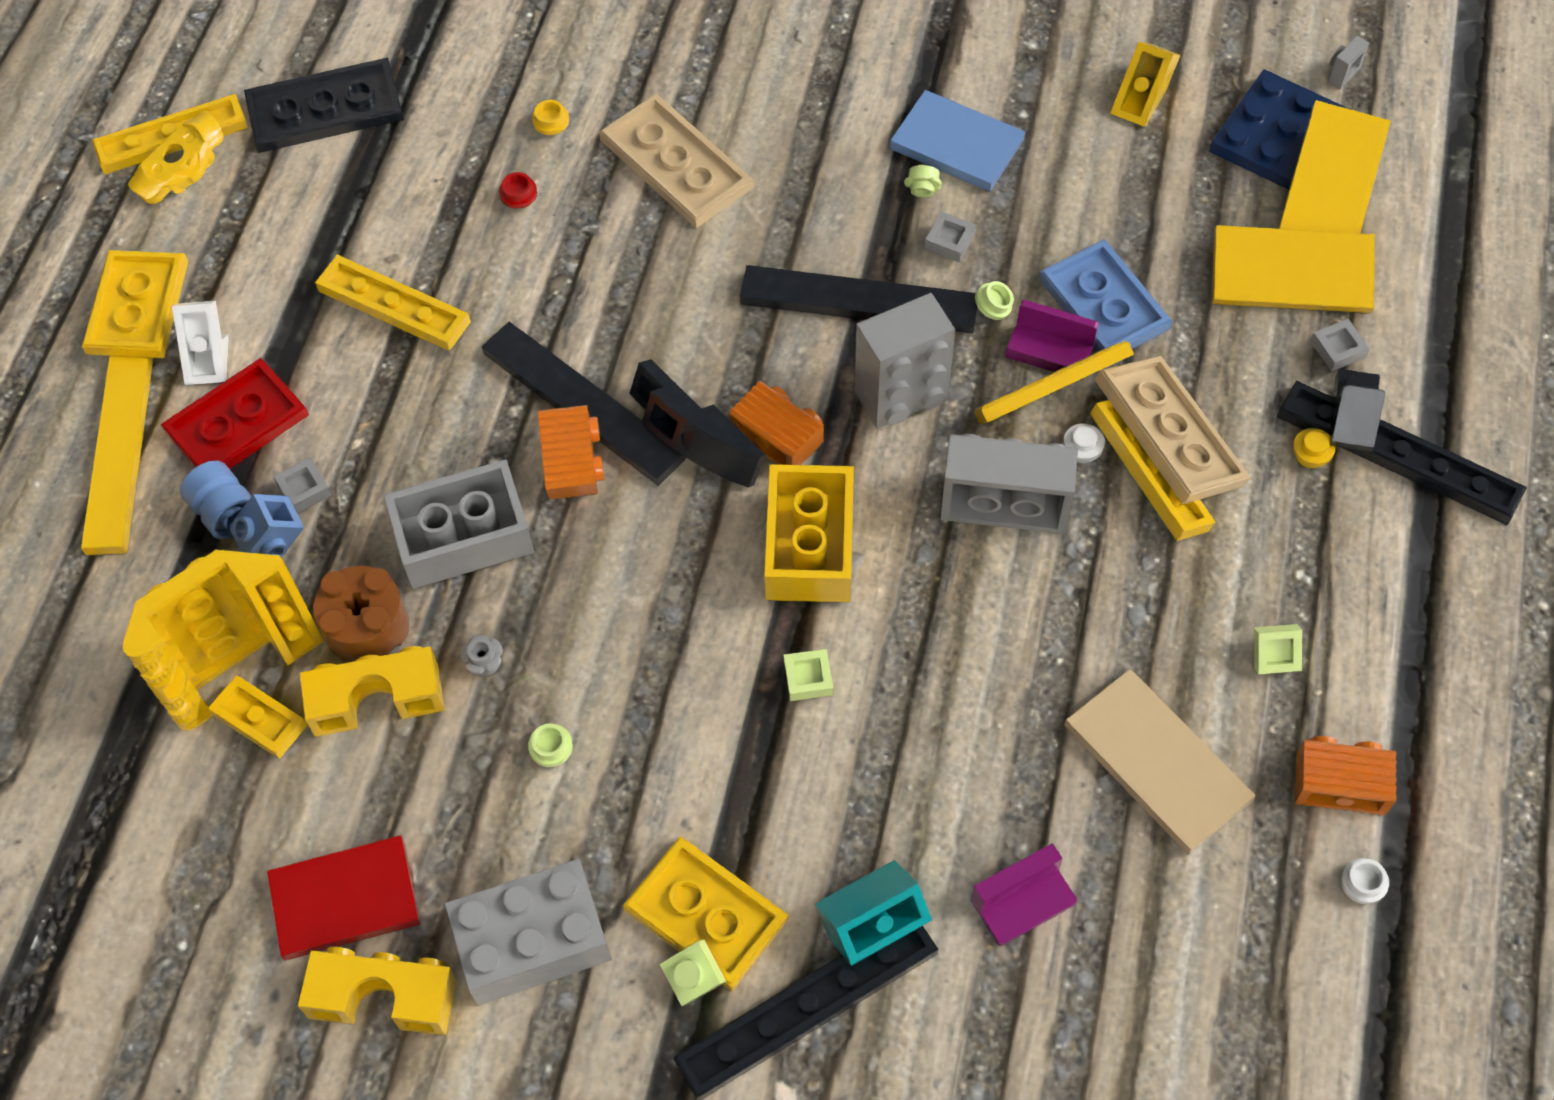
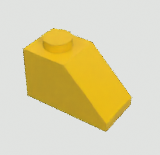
[1110,41,1180,127]

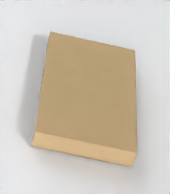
[599,93,754,229]
[1094,356,1251,504]
[1064,669,1256,855]

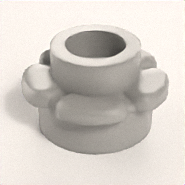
[460,635,503,676]

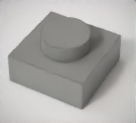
[1328,36,1369,90]
[924,212,976,263]
[1310,319,1369,372]
[273,457,332,513]

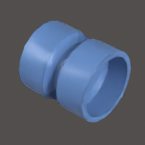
[180,461,252,539]

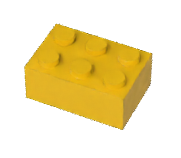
[764,464,854,602]

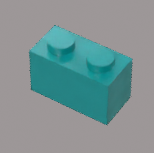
[815,860,932,965]

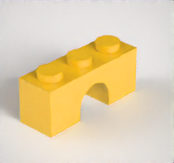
[300,646,445,737]
[298,947,457,1036]

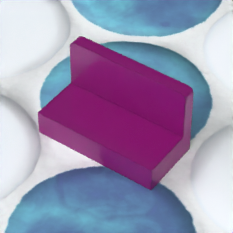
[1006,300,1099,380]
[971,843,1077,946]

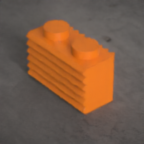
[729,381,824,465]
[538,405,605,500]
[1295,736,1397,816]

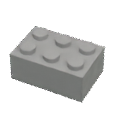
[855,293,955,429]
[940,434,1078,534]
[384,459,535,589]
[445,858,612,1006]

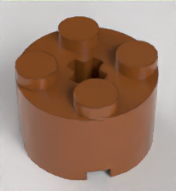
[313,566,409,663]

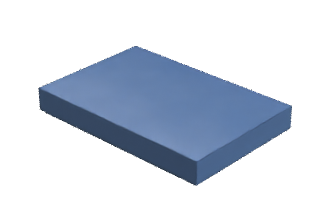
[890,90,1025,192]
[1039,239,1173,352]

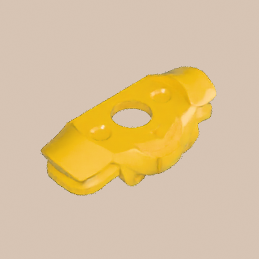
[128,112,224,205]

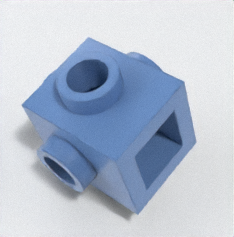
[229,494,304,558]

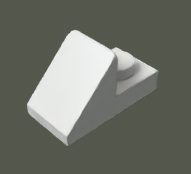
[172,301,229,385]

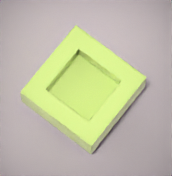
[1254,624,1302,674]
[784,649,833,701]
[660,940,726,1006]

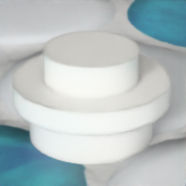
[1063,423,1105,463]
[1341,858,1389,905]

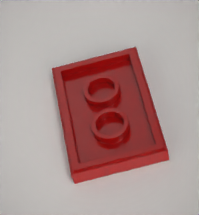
[160,358,309,469]
[267,835,421,961]

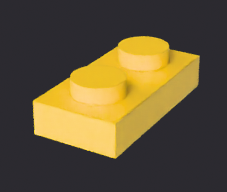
[208,675,308,759]

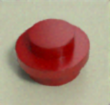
[499,172,537,209]

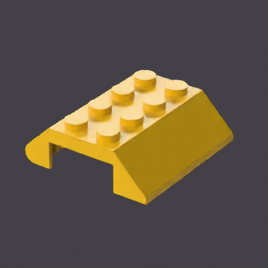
[122,550,324,731]

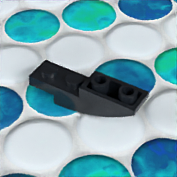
[629,359,766,488]

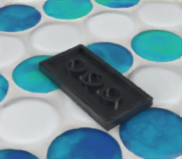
[244,57,404,153]

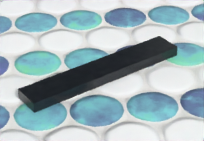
[740,265,977,333]
[481,321,686,486]
[1277,380,1527,525]
[673,926,939,1100]

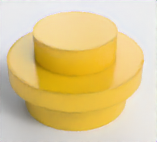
[532,99,569,135]
[1293,428,1336,468]

